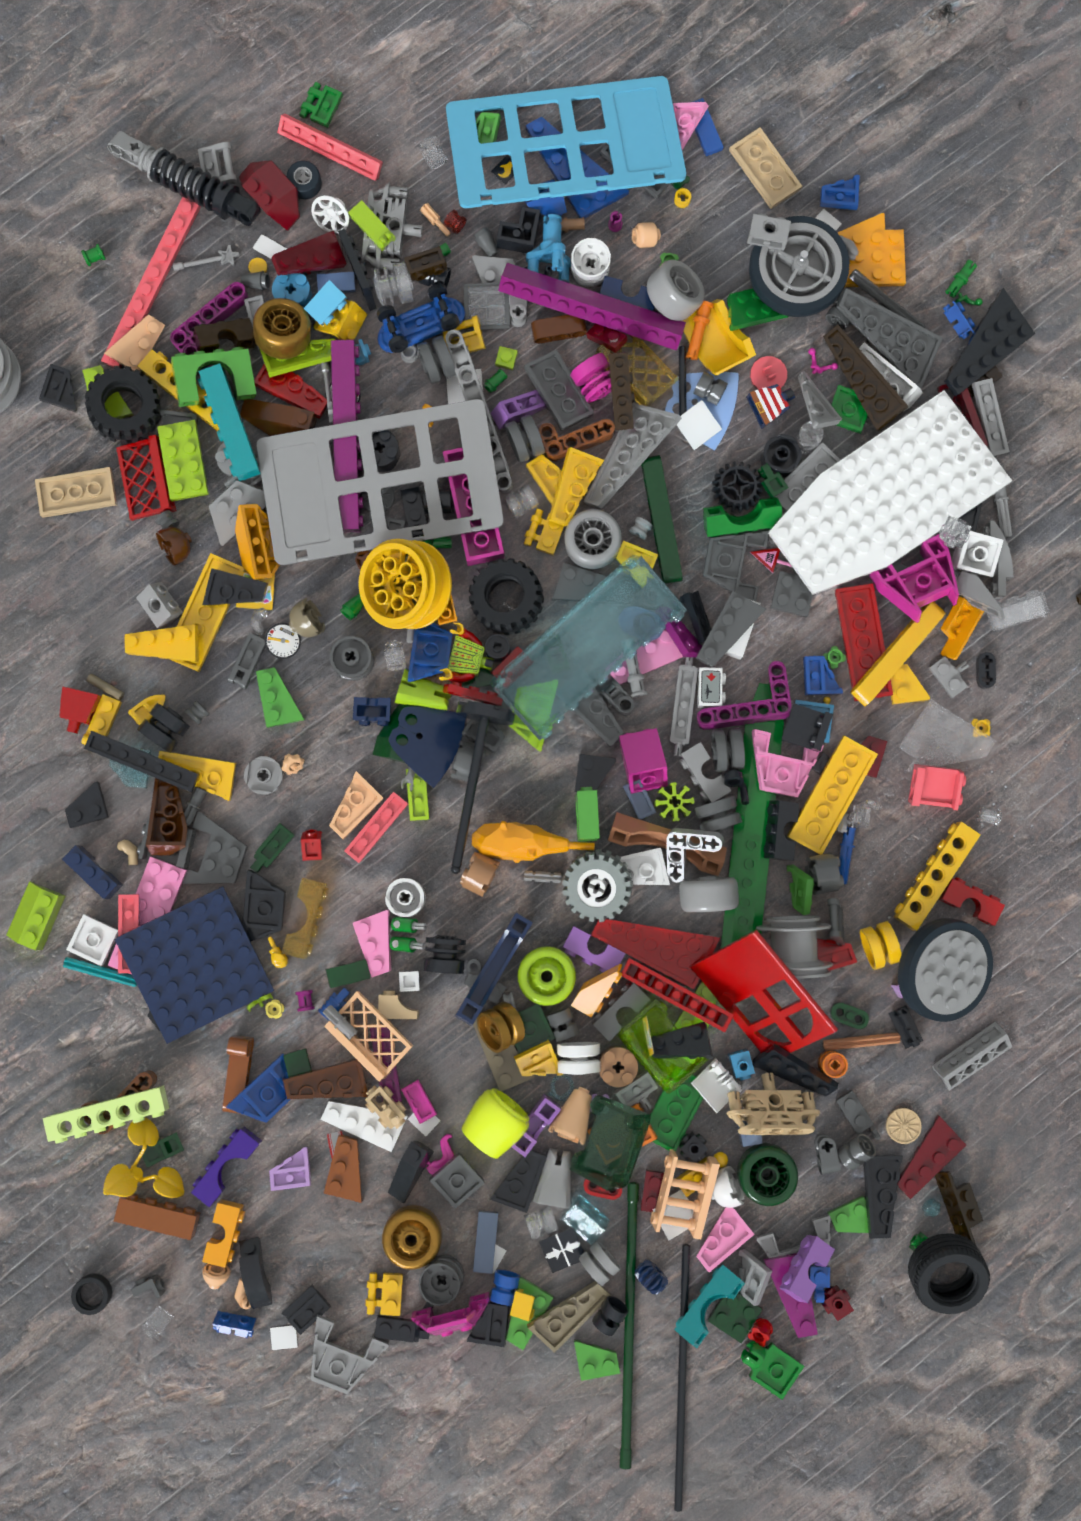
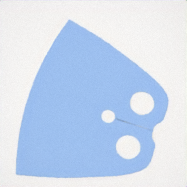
[665,372,739,450]

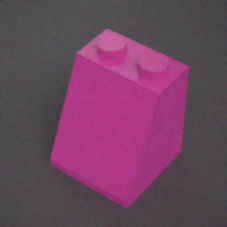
[619,728,668,794]

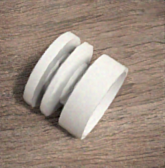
[571,238,611,287]

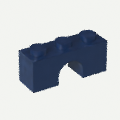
[600,276,655,311]
[62,845,123,899]

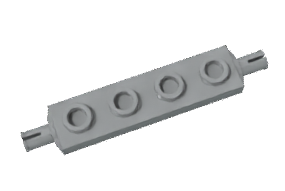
[669,657,698,756]

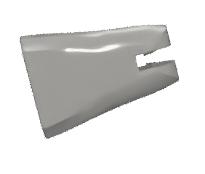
[532,1148,571,1208]

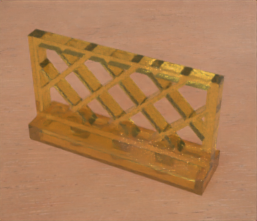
[595,332,679,407]

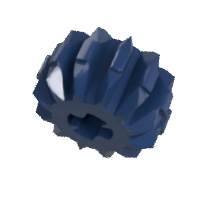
[635,1259,668,1295]

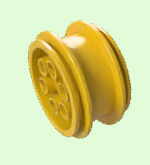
[359,539,452,629]

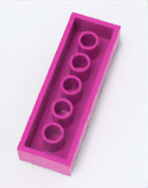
[443,448,505,566]

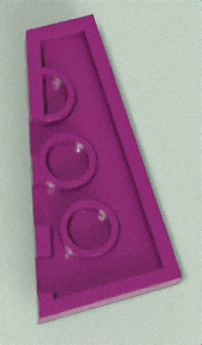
[763,1253,818,1338]

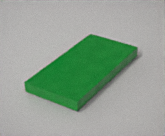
[648,1065,703,1152]

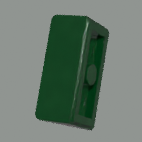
[283,1049,312,1077]

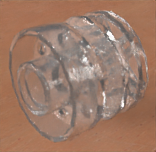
[373,262,414,306]

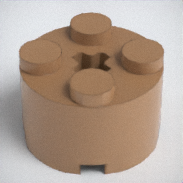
[460,852,500,897]
[598,1045,638,1087]

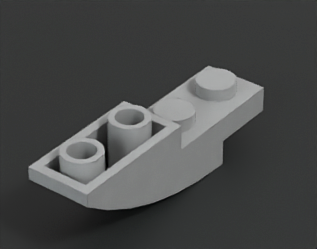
[982,521,1014,600]

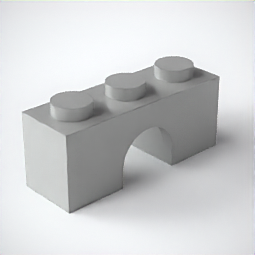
[679,742,731,803]

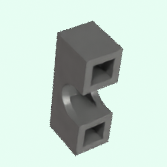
[592,982,651,1042]

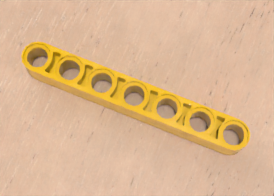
[850,601,946,706]

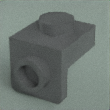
[131,1274,165,1298]

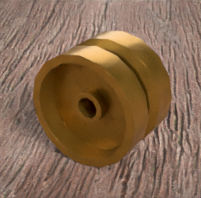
[477,1001,525,1053]

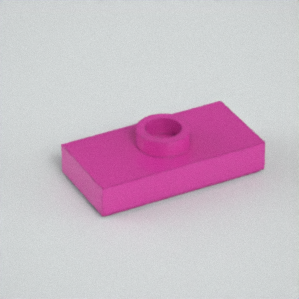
[401,1079,437,1124]

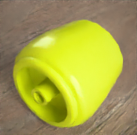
[461,1088,529,1159]

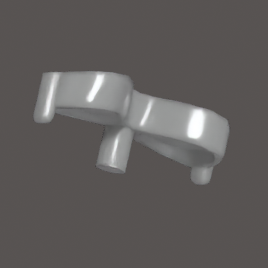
[837,813,851,833]

